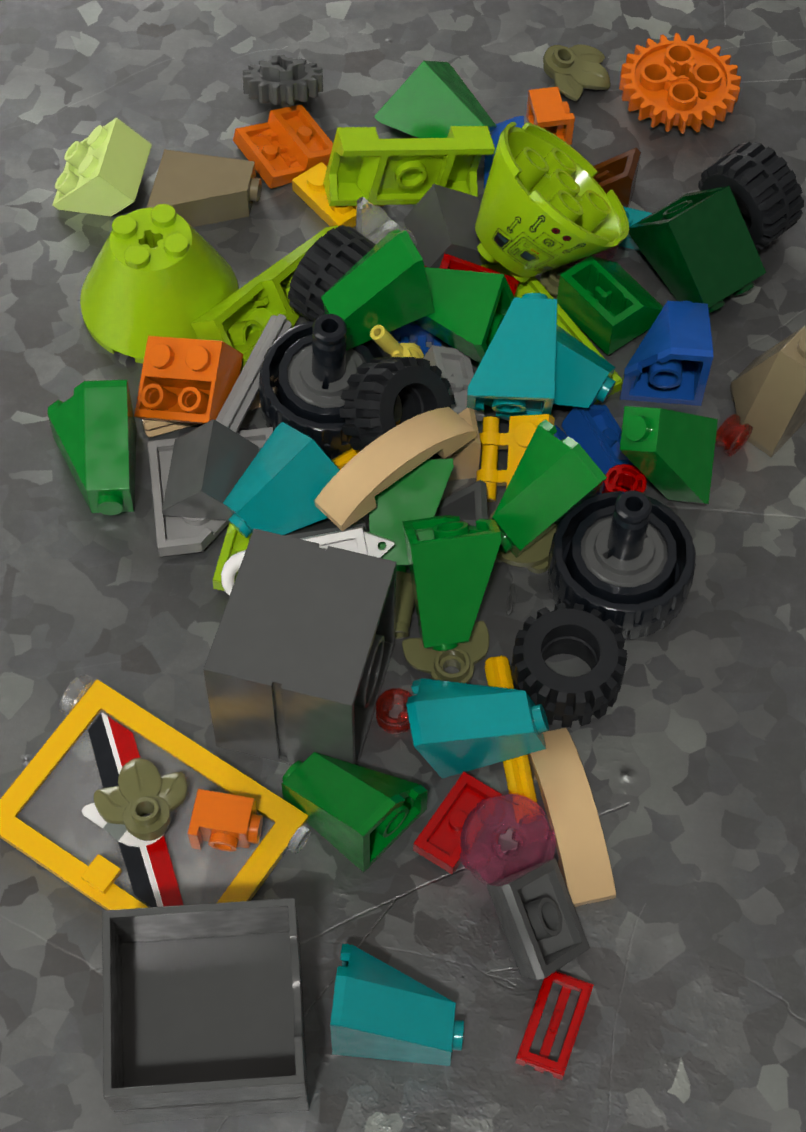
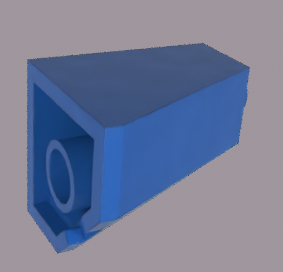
[620,300,713,406]

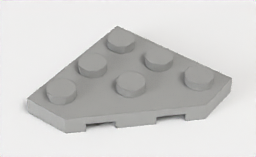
[148,427,273,557]

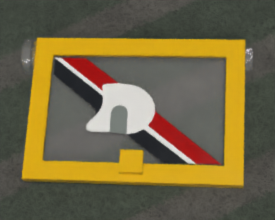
[0,673,311,910]

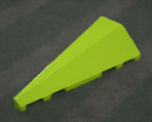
[191,225,338,373]

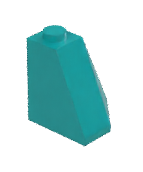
[467,293,557,420]
[553,325,616,408]
[223,422,340,538]
[406,678,549,779]
[330,944,464,1066]

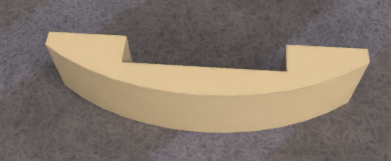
[314,407,477,531]
[528,728,616,907]

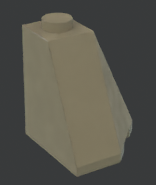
[730,326,806,457]

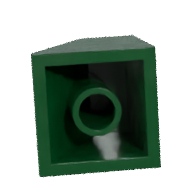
[629,186,766,313]

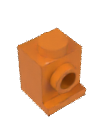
[526,86,575,145]
[187,789,263,852]

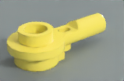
[370,325,424,358]

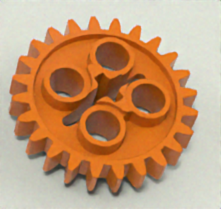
[619,33,741,134]

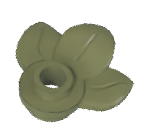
[543,44,611,101]
[402,621,489,684]
[93,758,188,841]

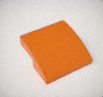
[233,104,333,189]

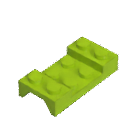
[323,126,495,206]

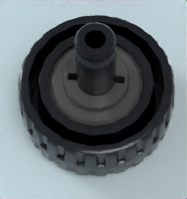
[259,314,397,460]
[548,490,696,640]

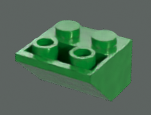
[557,256,663,355]

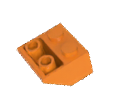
[134,336,243,424]

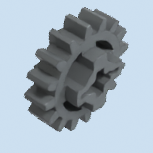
[243,55,323,107]

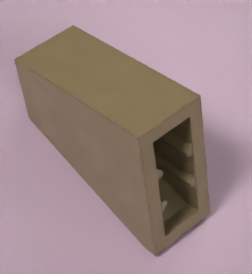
[146,149,262,227]

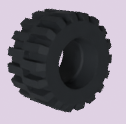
[698,142,804,251]
[288,225,376,321]
[340,357,455,460]
[511,603,627,728]

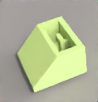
[52,118,152,217]

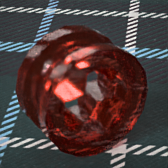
[715,414,753,456]
[376,688,412,734]

